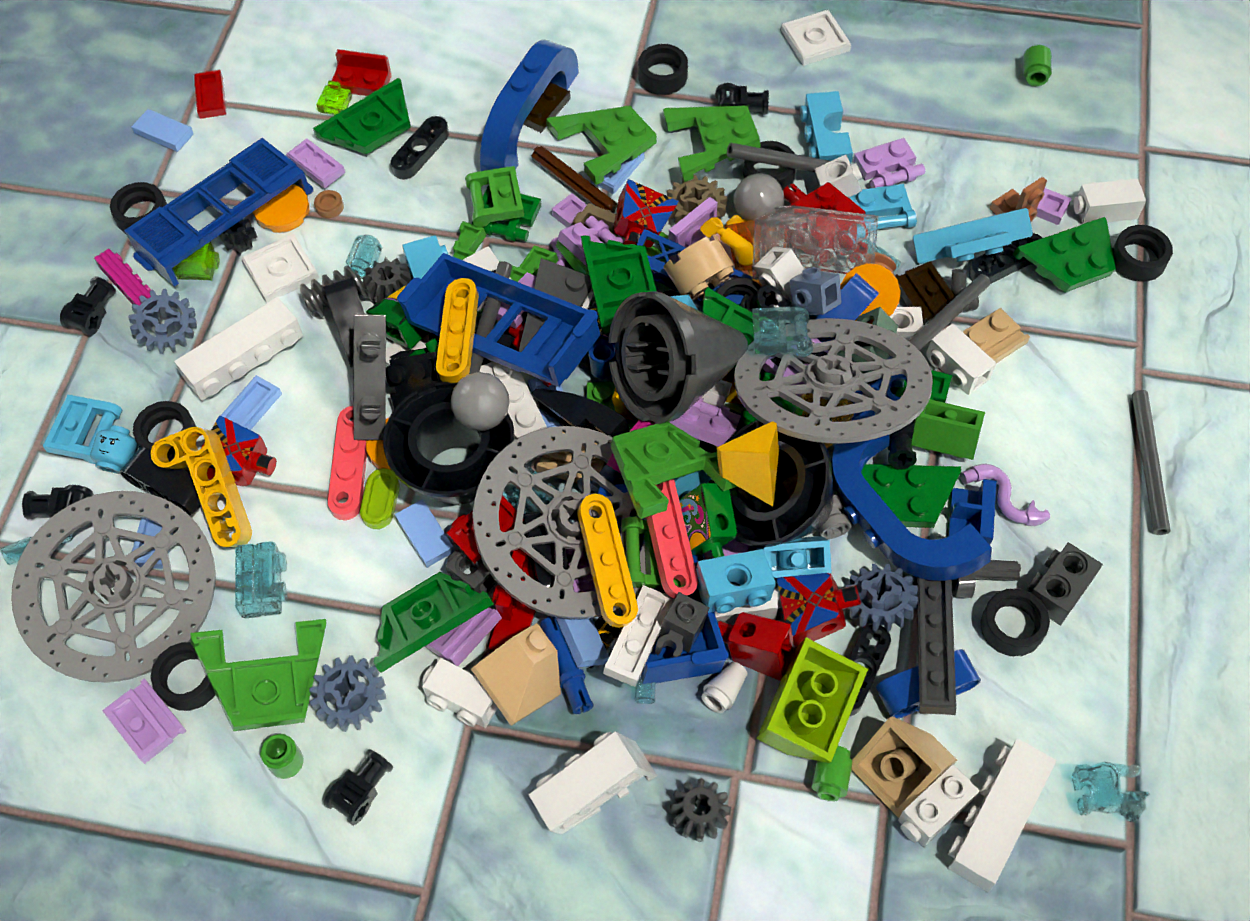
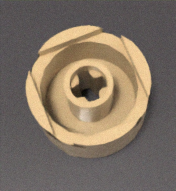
[663,234,735,301]

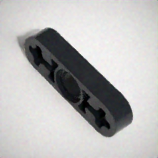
[391,116,449,180]
[969,233,1042,284]
[849,625,891,716]

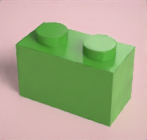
[912,399,985,460]

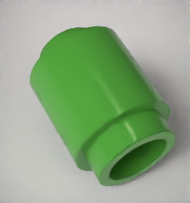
[1024,45,1052,86]
[261,734,304,779]
[812,746,853,802]

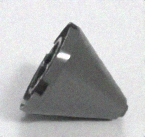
[608,291,748,424]

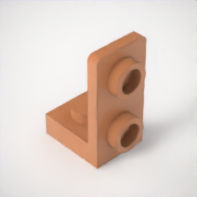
[990,177,1047,222]

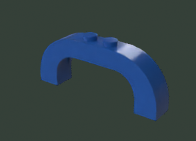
[480,40,579,171]
[832,410,992,581]

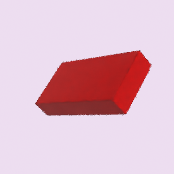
[194,70,227,119]

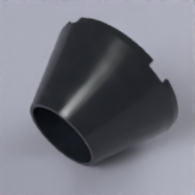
[383,382,515,505]
[708,420,834,547]

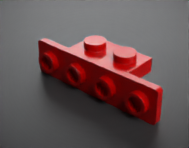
[489,549,536,652]

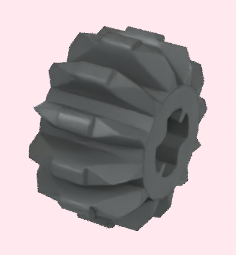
[363,256,413,303]
[670,778,731,842]

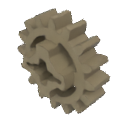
[667,175,727,224]

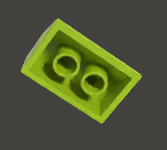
[756,638,868,763]

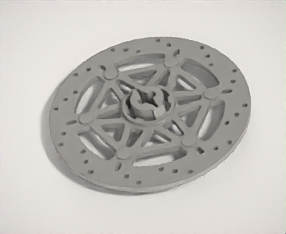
[734,318,933,443]
[473,426,658,619]
[11,491,216,683]

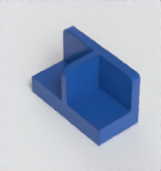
[948,479,996,545]

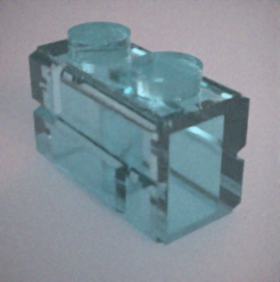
[235,541,288,619]

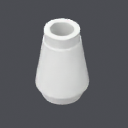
[701,662,748,713]

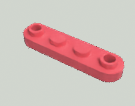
[328,406,367,520]
[646,479,698,599]

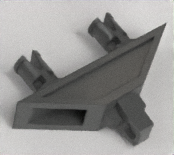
[353,314,386,440]

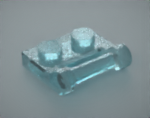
[752,306,813,357]

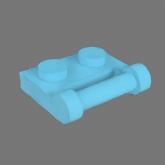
[848,184,917,234]
[43,395,122,464]

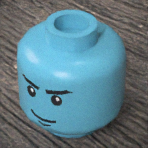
[90,425,138,474]

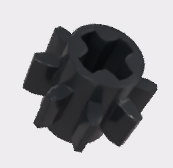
[219,219,257,253]

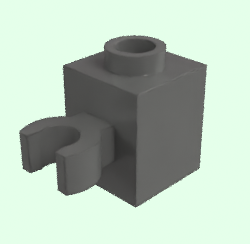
[655,592,710,658]

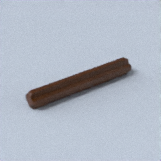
[531,146,618,213]

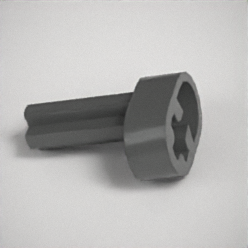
[952,560,1021,598]

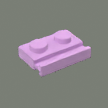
[425,608,502,666]
[102,678,186,764]

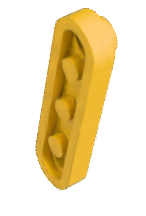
[436,278,479,383]
[577,494,638,628]

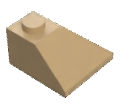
[471,623,561,726]
[852,716,957,818]

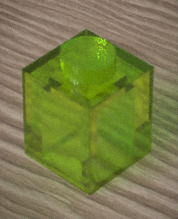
[173,241,220,280]

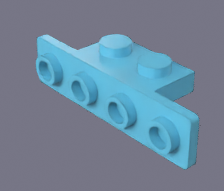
[912,208,1033,263]

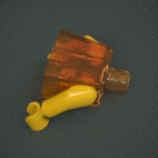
[700,215,775,286]

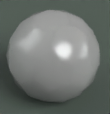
[734,173,784,225]
[451,372,509,431]

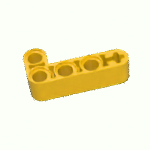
[150,427,252,547]

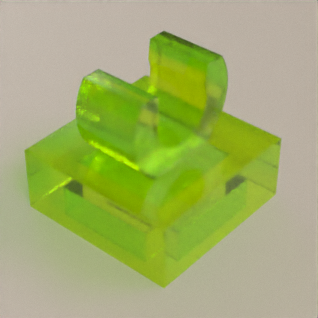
[316,80,353,115]

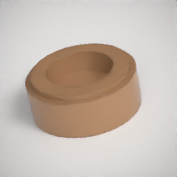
[314,190,344,218]

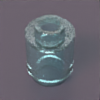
[346,234,382,279]

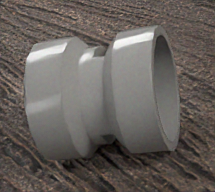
[818,495,852,539]

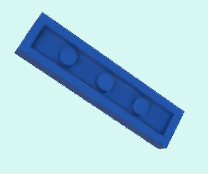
[637,229,753,306]

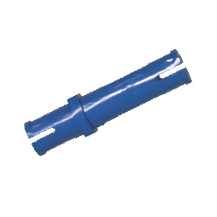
[540,616,594,714]

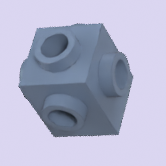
[790,267,842,315]

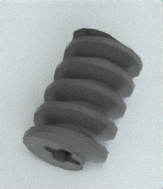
[300,265,367,319]

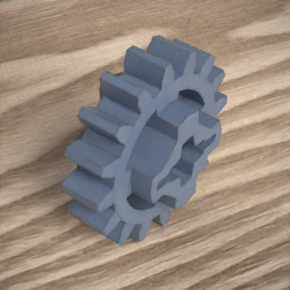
[128,289,197,354]
[845,564,918,632]
[309,655,386,732]

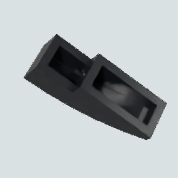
[531,389,630,443]

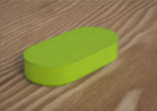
[360,468,400,529]

